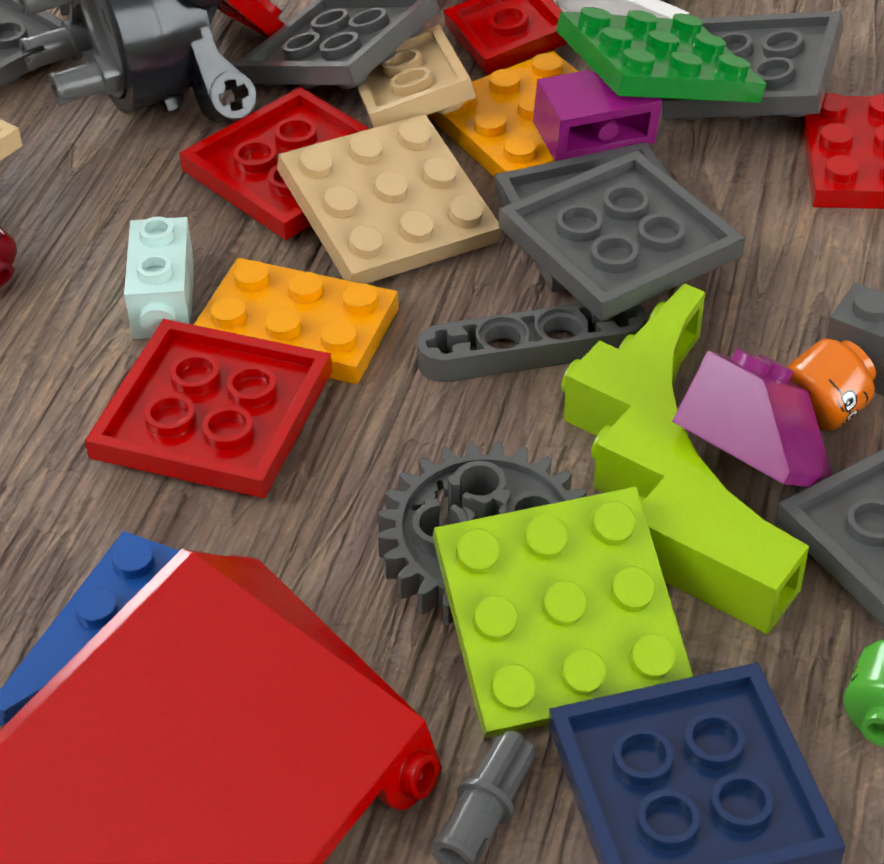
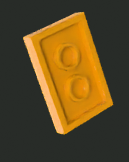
[194,257,399,385]

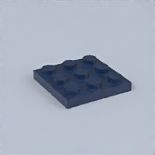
[549,662,846,864]

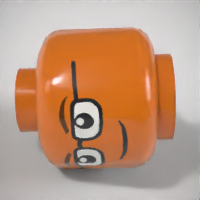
[786,338,876,431]

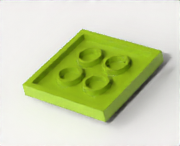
[432,487,693,739]

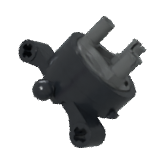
[18,0,256,123]

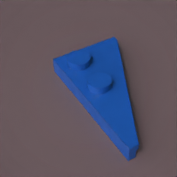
[0,531,179,726]

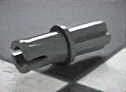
[430,730,536,864]

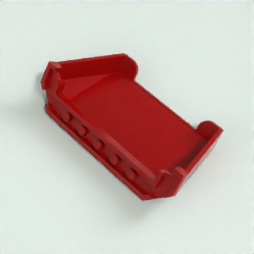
[0,549,442,864]

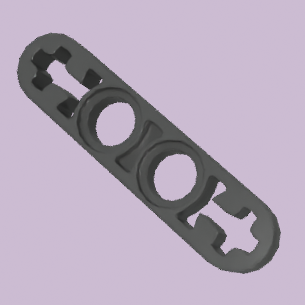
[417,303,646,382]

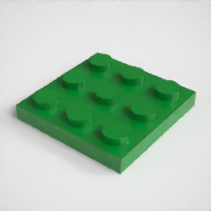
[556,7,767,103]

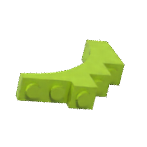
[561,283,809,635]

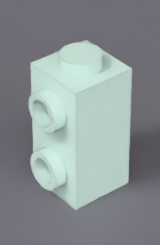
[124,217,194,339]

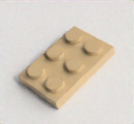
[356,24,476,128]

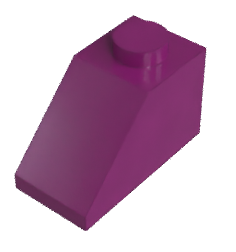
[533,70,662,161]

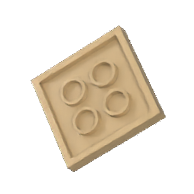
[277,114,502,284]

